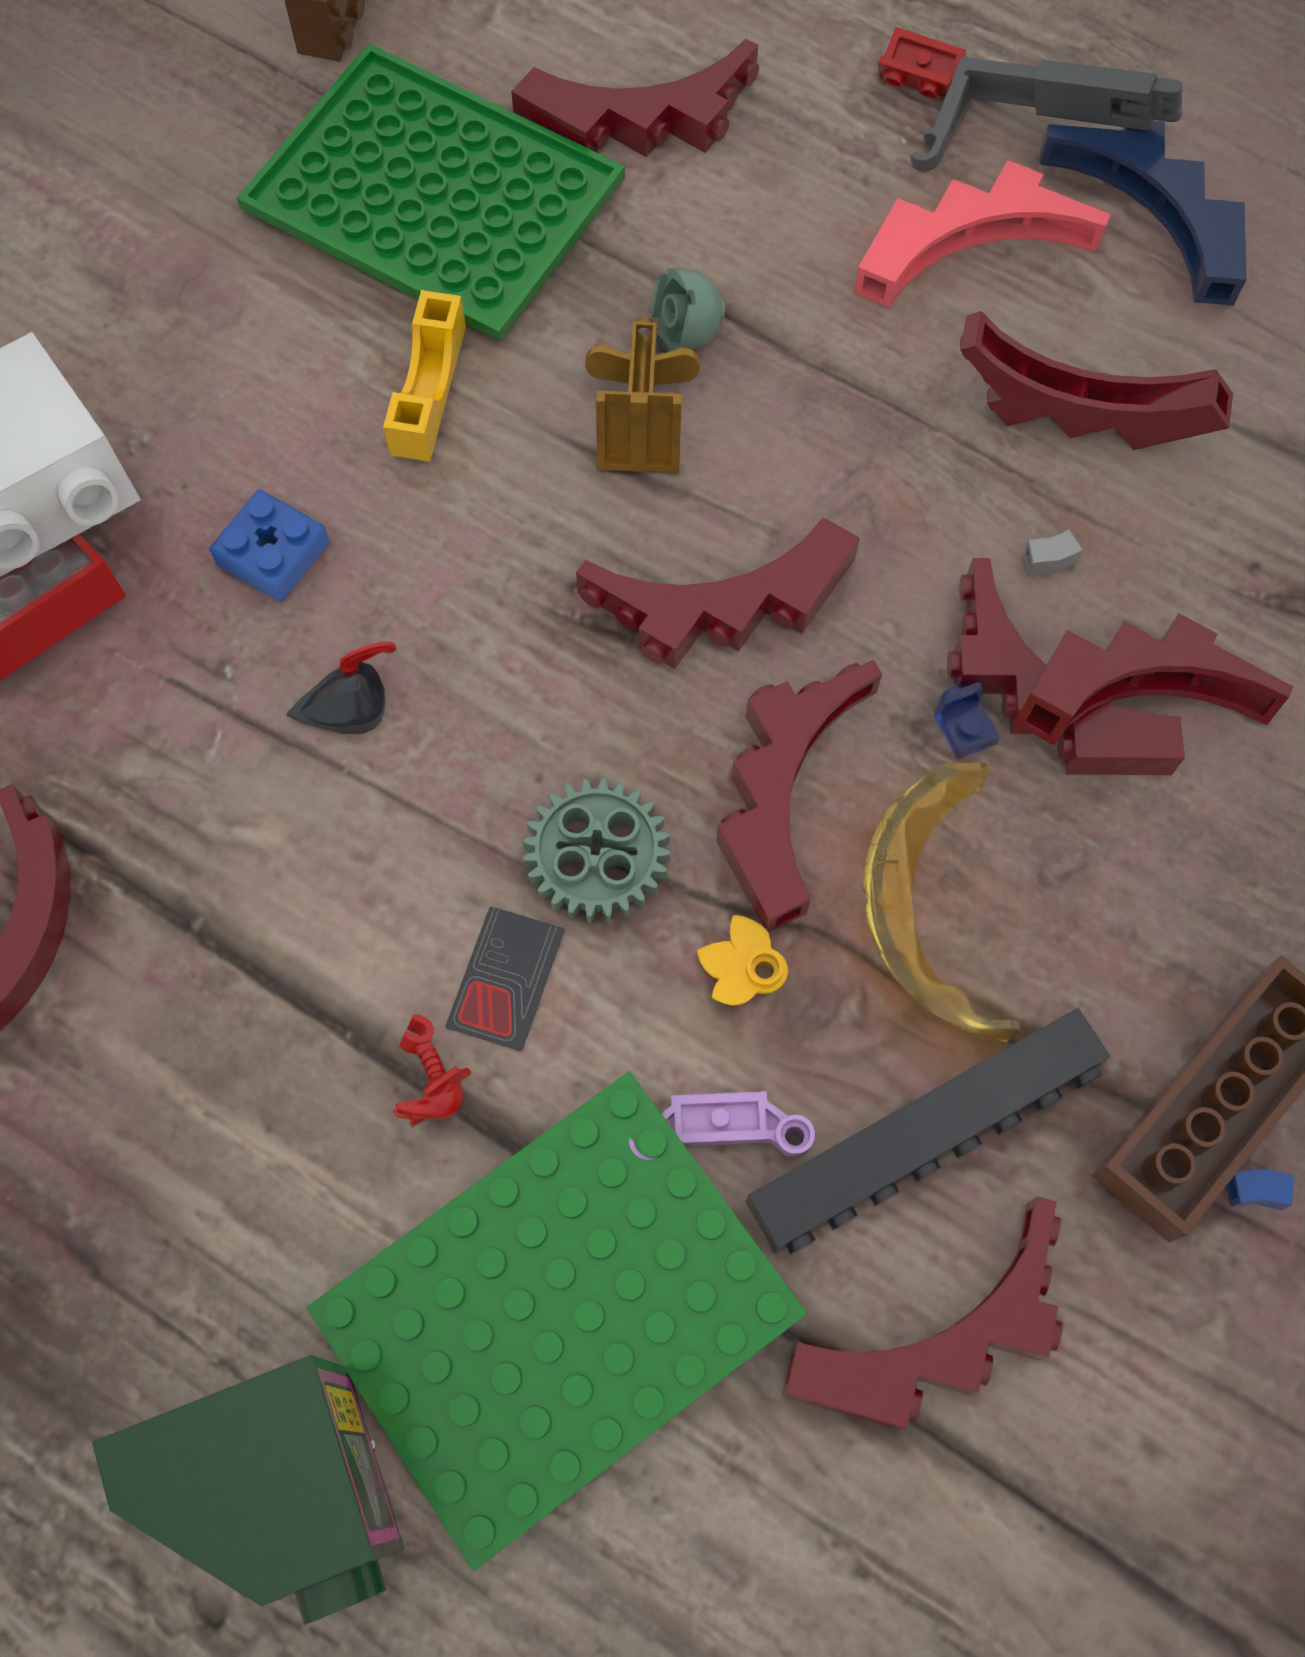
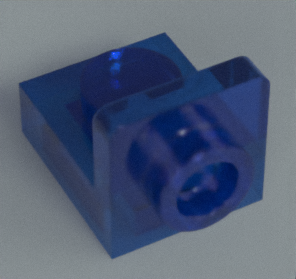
[934,682,1000,760]

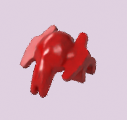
[392,1014,471,1128]

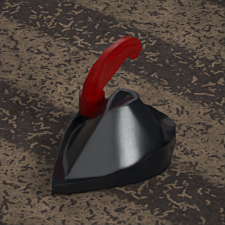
[286,642,397,734]

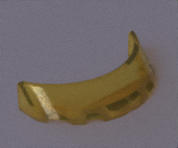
[863,762,1020,1042]

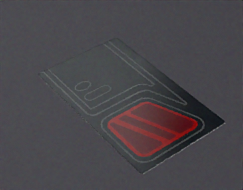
[446,906,565,1051]

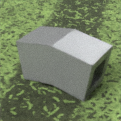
[1023,530,1083,576]

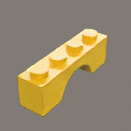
[383,290,466,462]

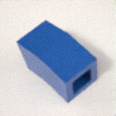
[1226,1169,1295,1210]

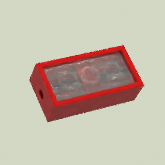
[0,534,126,681]

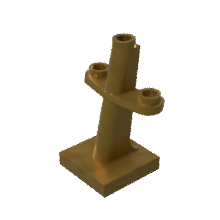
[585,317,700,473]

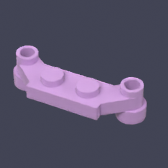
[629,1091,815,1160]

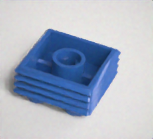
[209,489,330,601]

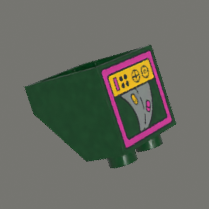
[92,1355,405,1625]

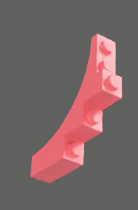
[854,160,1111,308]

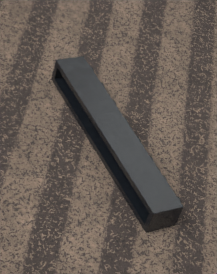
[746,1007,1111,1255]

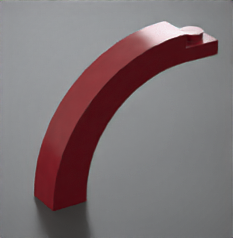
[0,784,71,1031]

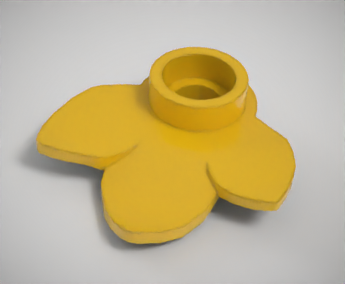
[697,915,788,1006]

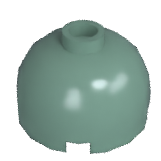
[651,268,725,352]

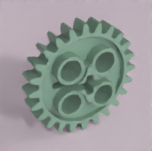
[523,778,671,923]

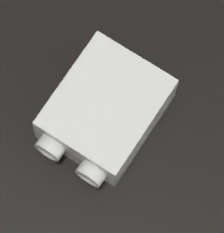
[0,332,141,577]

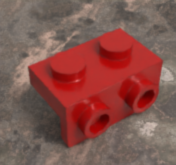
[878,27,966,100]

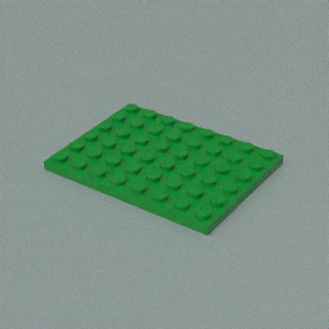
[236,43,625,342]
[306,1070,807,1572]

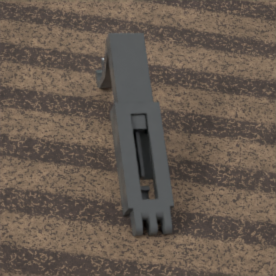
[910,57,1183,171]

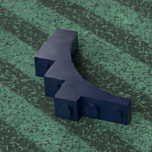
[1040,121,1247,306]

